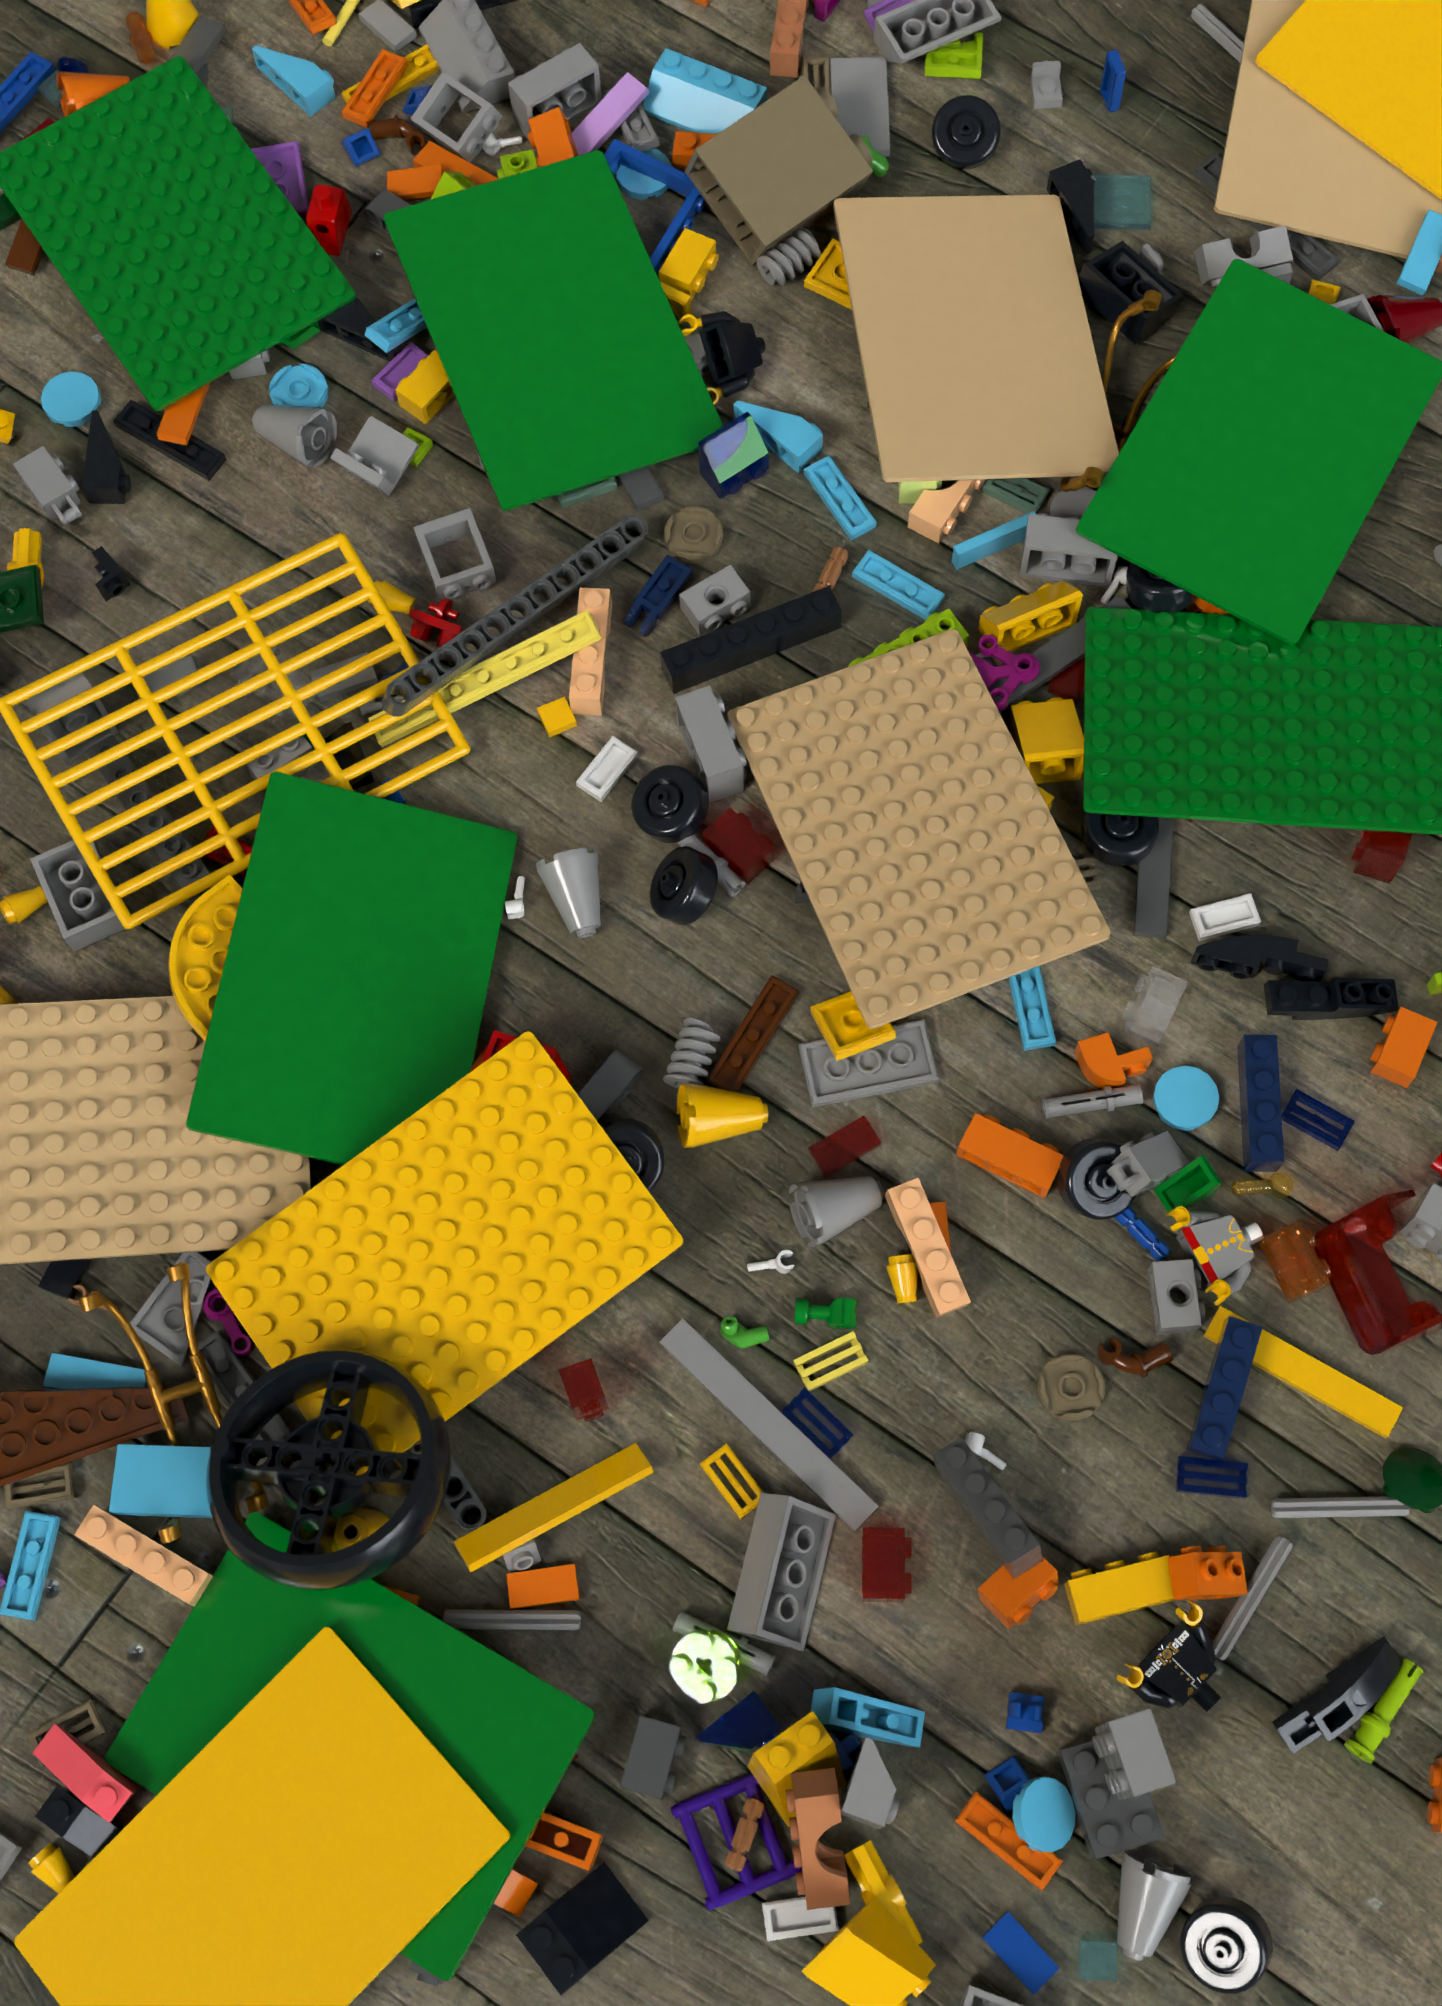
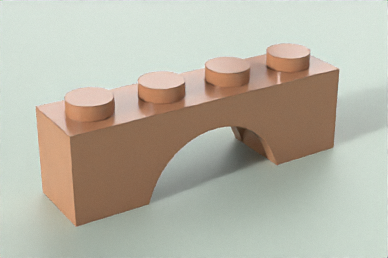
[770,0,810,78]
[786,1768,850,1910]

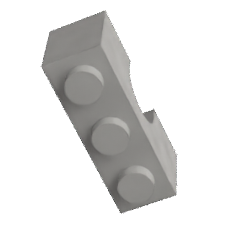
[1194,225,1293,288]

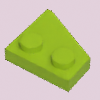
[924,33,983,79]

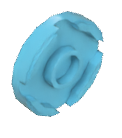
[616,148,671,200]
[269,363,329,408]
[41,371,102,427]
[1152,1065,1220,1131]
[1012,1777,1076,1852]

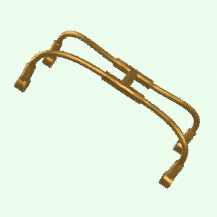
[1060,290,1177,492]
[78,1262,269,1544]

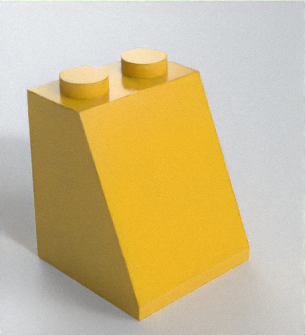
[1008,698,1084,784]
[747,1711,847,1828]
[802,1897,936,2006]

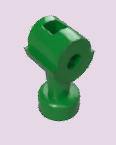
[795,1297,858,1330]

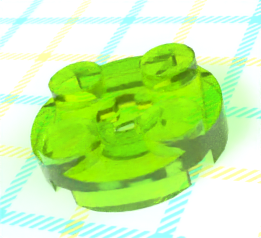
[669,1629,741,1704]

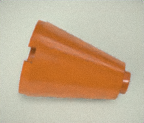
[56,72,131,117]

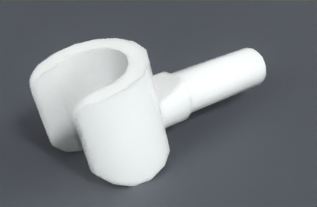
[482,133,522,156]
[1100,565,1128,604]
[505,876,525,919]
[747,1250,795,1274]
[964,1432,1007,1470]

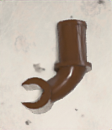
[370,115,427,156]
[1097,1337,1173,1378]

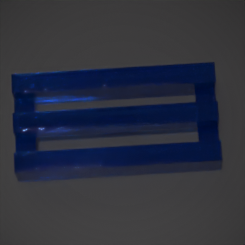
[1282,1089,1355,1151]
[781,1387,854,1460]
[1176,1456,1248,1499]

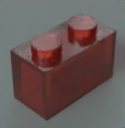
[703,807,774,885]
[1351,830,1412,884]
[559,1358,609,1422]
[862,1527,912,1603]

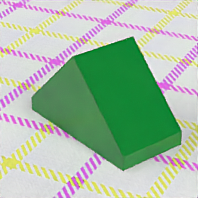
[1154,1154,1222,1218]

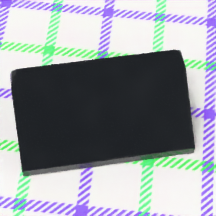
[325,722,374,790]

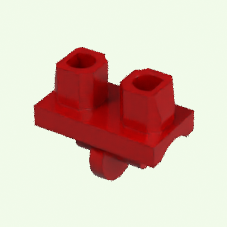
[409,598,466,647]

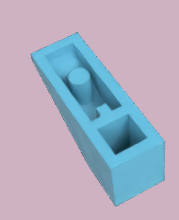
[252,46,336,117]
[734,401,823,473]
[810,1687,925,1748]

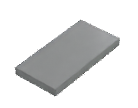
[830,57,890,157]
[798,1019,939,1108]

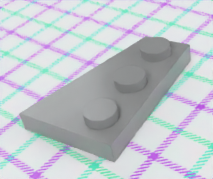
[130,1252,211,1367]

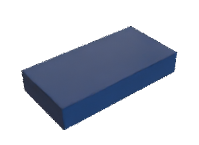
[1100,50,1126,112]
[981,1911,1060,1995]

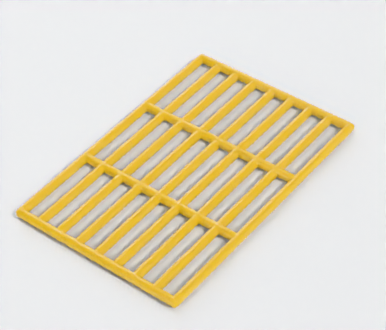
[0,533,471,930]

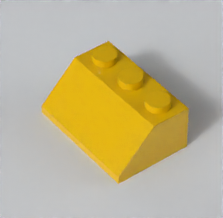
[978,580,1083,652]

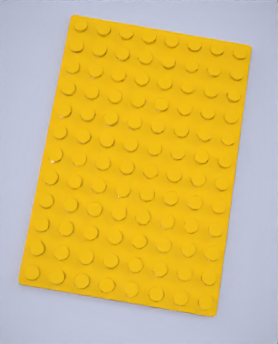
[1255,0,1442,200]
[206,1031,684,1476]
[14,1627,510,2006]

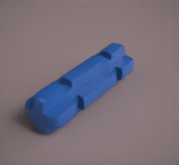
[1115,1206,1171,1262]

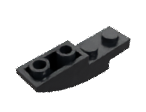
[1191,935,1328,982]
[1264,978,1399,1020]
[1272,1637,1402,1754]

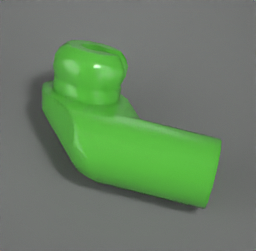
[861,136,889,177]
[720,1316,770,1348]

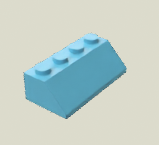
[643,48,767,134]

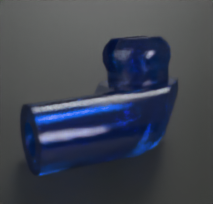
[57,56,89,73]

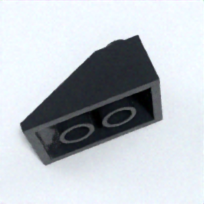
[516,1862,649,1995]

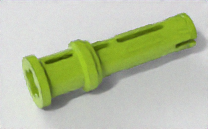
[1344,1659,1424,1763]

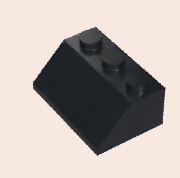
[1078,241,1184,344]

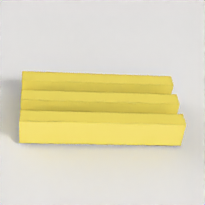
[793,1331,869,1392]

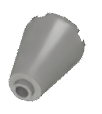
[252,405,337,468]
[536,847,601,938]
[789,1176,885,1247]
[1117,1849,1194,1961]

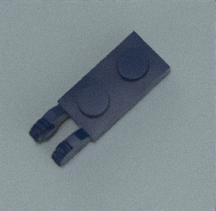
[623,555,693,637]

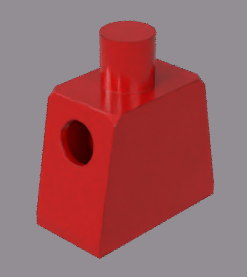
[306,185,352,256]

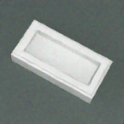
[576,736,638,802]
[1189,893,1261,941]
[762,1897,839,1941]

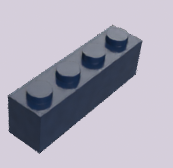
[1237,1034,1284,1172]
[1186,1316,1263,1460]

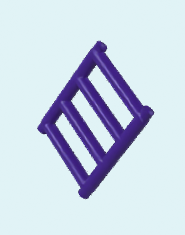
[670,1773,802,1911]

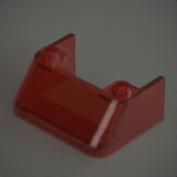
[1313,1190,1442,1355]

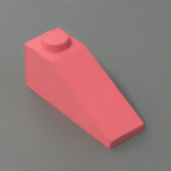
[32,1723,139,1823]

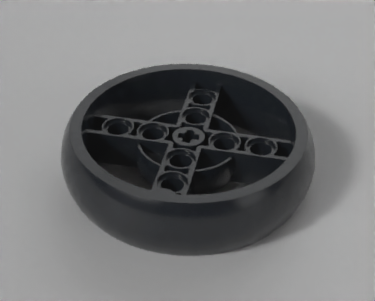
[206,1350,451,1590]

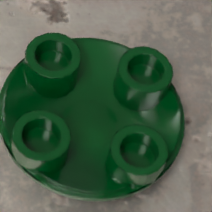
[1382,1448,1442,1513]

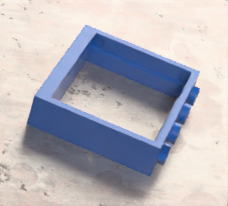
[604,139,705,278]

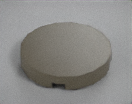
[664,506,724,564]
[1037,1354,1105,1422]

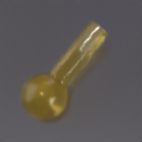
[1231,1172,1293,1199]

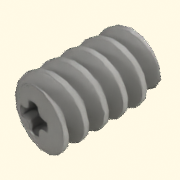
[757,228,822,286]
[663,1018,721,1089]

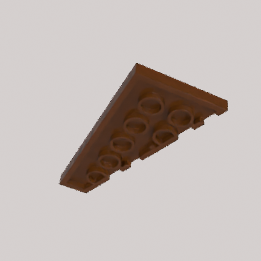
[0,1386,189,1487]

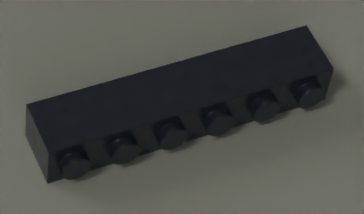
[660,586,842,694]

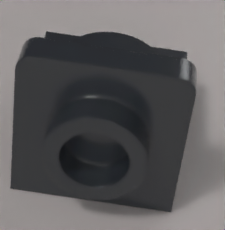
[92,546,130,601]

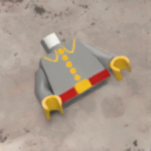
[1166,1206,1264,1305]

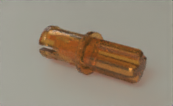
[126,12,155,65]

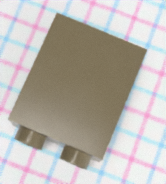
[684,75,873,266]

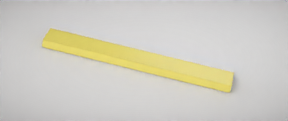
[368,609,602,747]

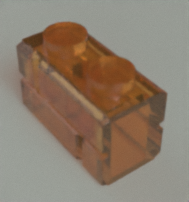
[1259,1222,1331,1303]

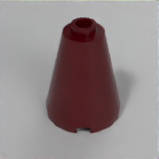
[1367,295,1442,344]

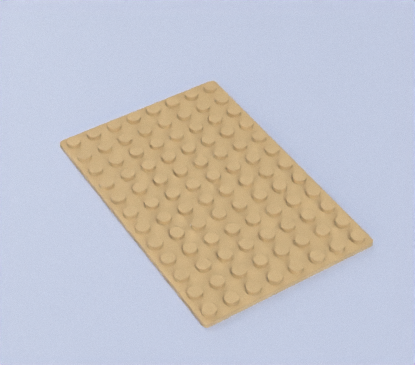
[1214,0,1442,260]
[833,195,1119,482]
[727,629,1111,1029]
[0,996,311,1265]

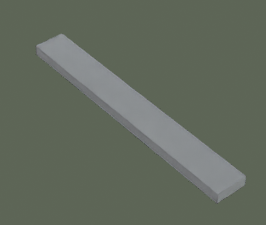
[659,1318,879,1532]

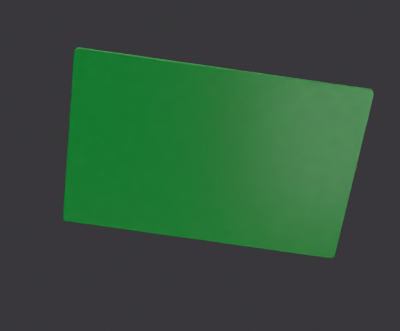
[0,56,356,411]
[384,150,726,511]
[1076,259,1442,645]
[1083,607,1442,835]
[186,772,517,1165]
[105,1512,595,1981]

